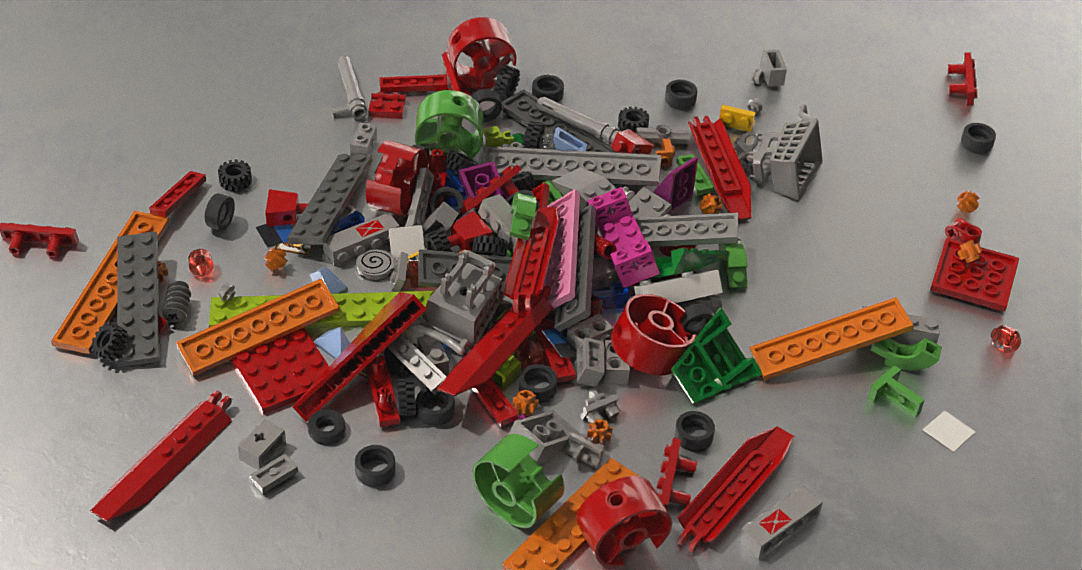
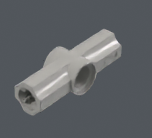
[636,124,690,148]

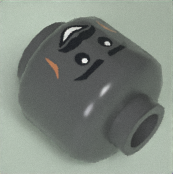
[538,130,556,150]

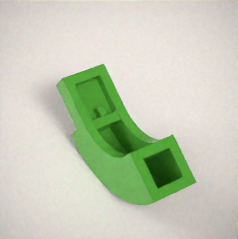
[509,192,536,240]
[718,238,748,289]
[871,338,942,371]

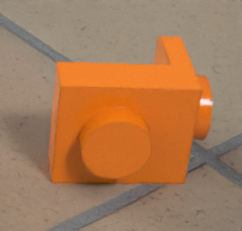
[655,139,675,166]

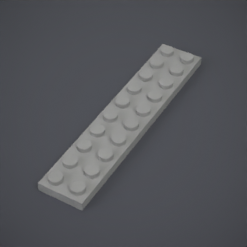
[482,146,661,186]

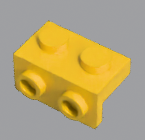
[719,104,756,132]

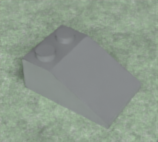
[552,167,616,211]
[508,410,581,465]

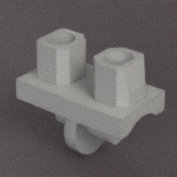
[580,390,620,424]
[564,432,605,469]

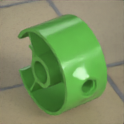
[415,90,484,159]
[472,434,564,528]

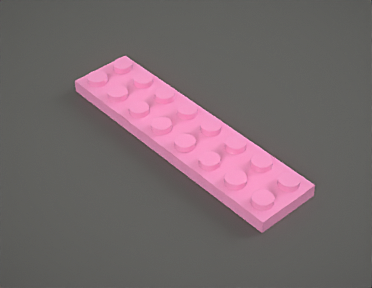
[543,189,580,310]

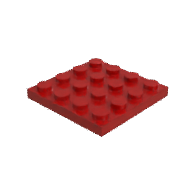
[930,238,1020,312]
[231,328,329,414]

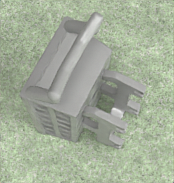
[747,104,823,200]
[407,250,505,355]

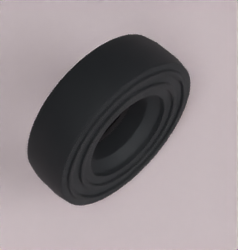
[307,409,346,444]

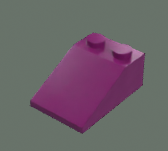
[653,156,698,215]
[459,161,509,214]

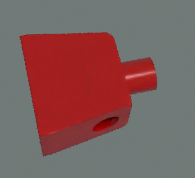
[611,129,654,155]
[265,189,309,226]
[447,211,493,252]

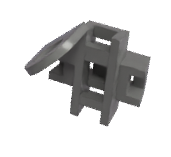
[733,132,759,168]

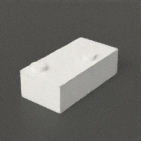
[634,270,723,303]

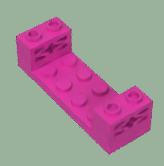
[587,187,660,288]

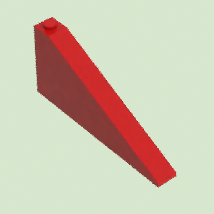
[292,292,427,422]

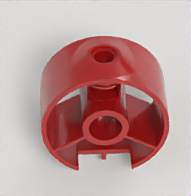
[447,17,517,89]
[365,140,428,217]
[611,294,696,376]
[576,476,672,567]

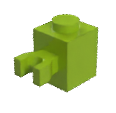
[482,126,514,151]
[491,355,521,389]

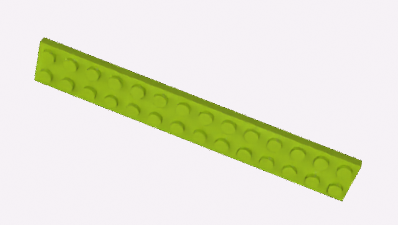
[209,291,435,328]

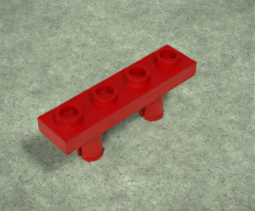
[948,52,978,106]
[427,149,447,208]
[459,164,522,215]
[0,223,79,258]
[366,356,400,427]
[656,437,698,509]

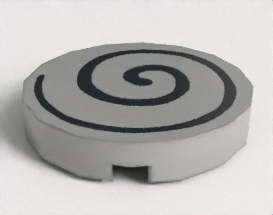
[356,249,394,280]

